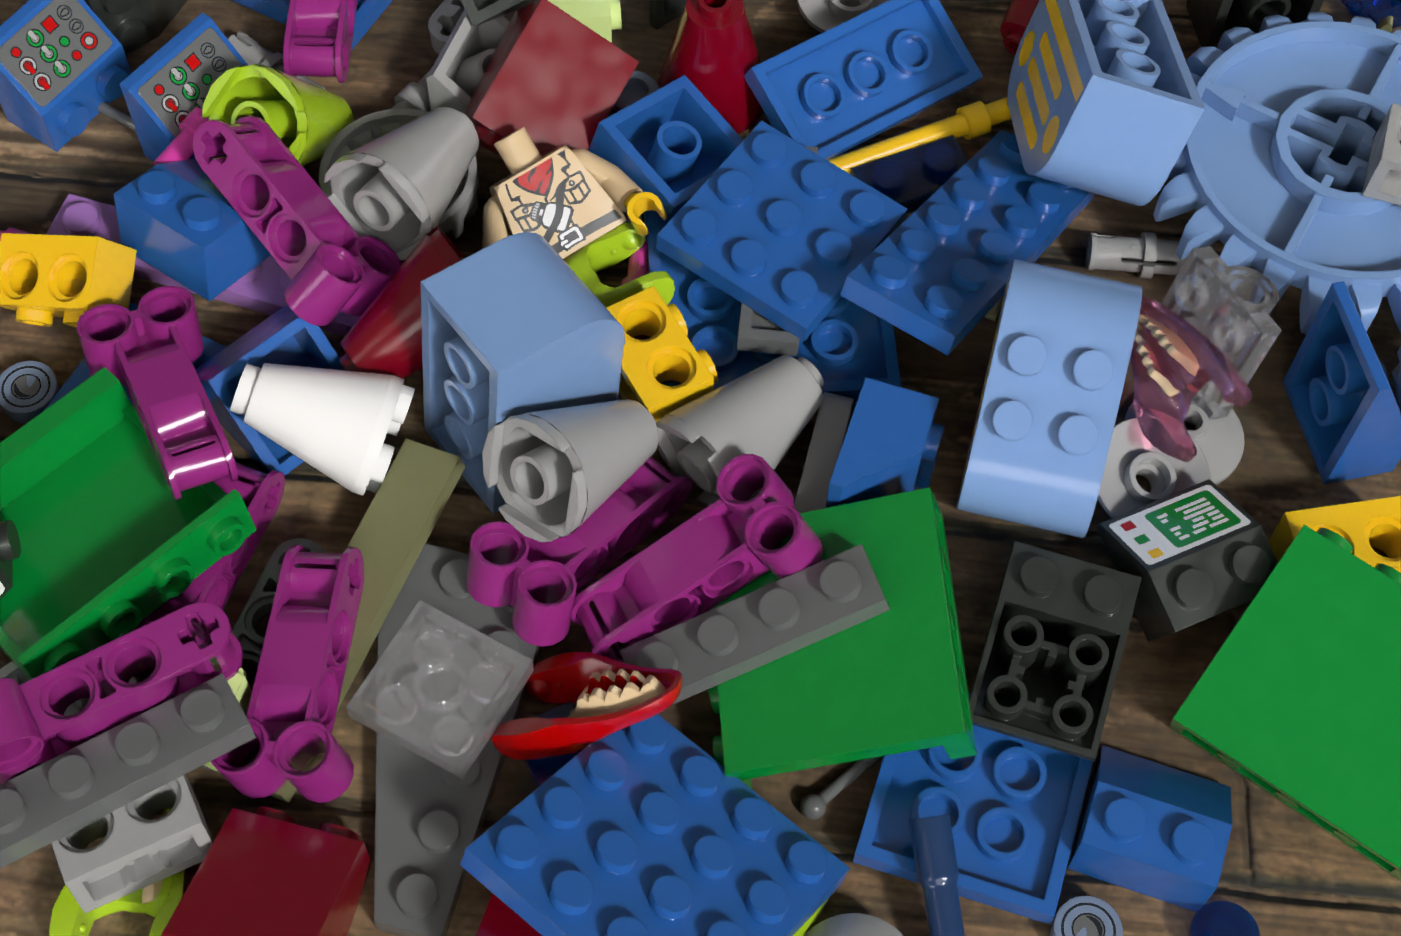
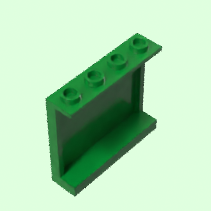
[0,367,257,680]
[708,487,977,789]
[1169,524,1401,881]

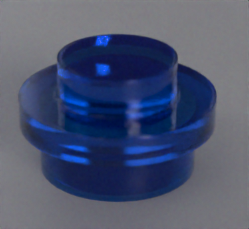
[1189,901,1260,936]

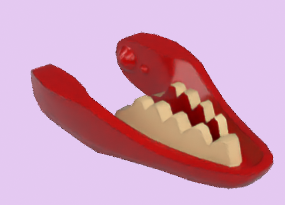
[491,652,683,760]

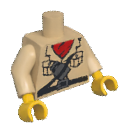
[482,127,666,259]

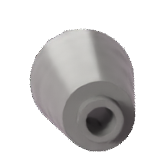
[324,107,479,261]
[656,355,824,508]
[482,399,659,542]

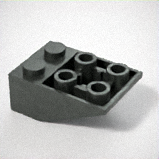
[969,541,1142,761]

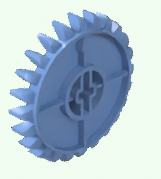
[1153,12,1401,334]

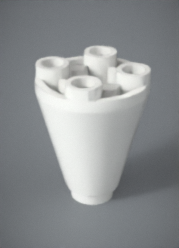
[230,363,415,495]

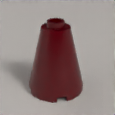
[657,0,763,134]
[339,226,464,379]

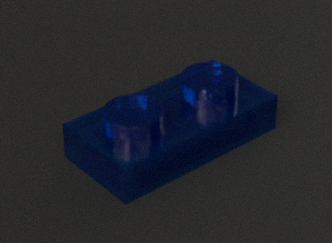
[850,135,968,213]

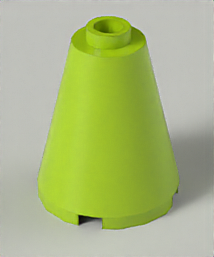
[202,64,354,167]

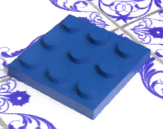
[656,120,908,342]
[853,692,1093,925]

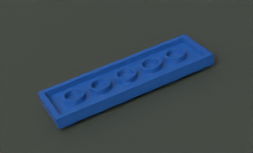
[840,129,1095,356]

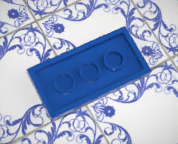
[744,0,983,160]

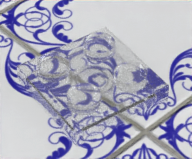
[346,600,534,779]

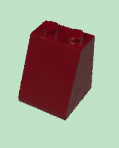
[464,0,639,156]
[161,807,372,936]

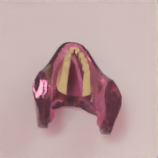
[1130,296,1252,463]

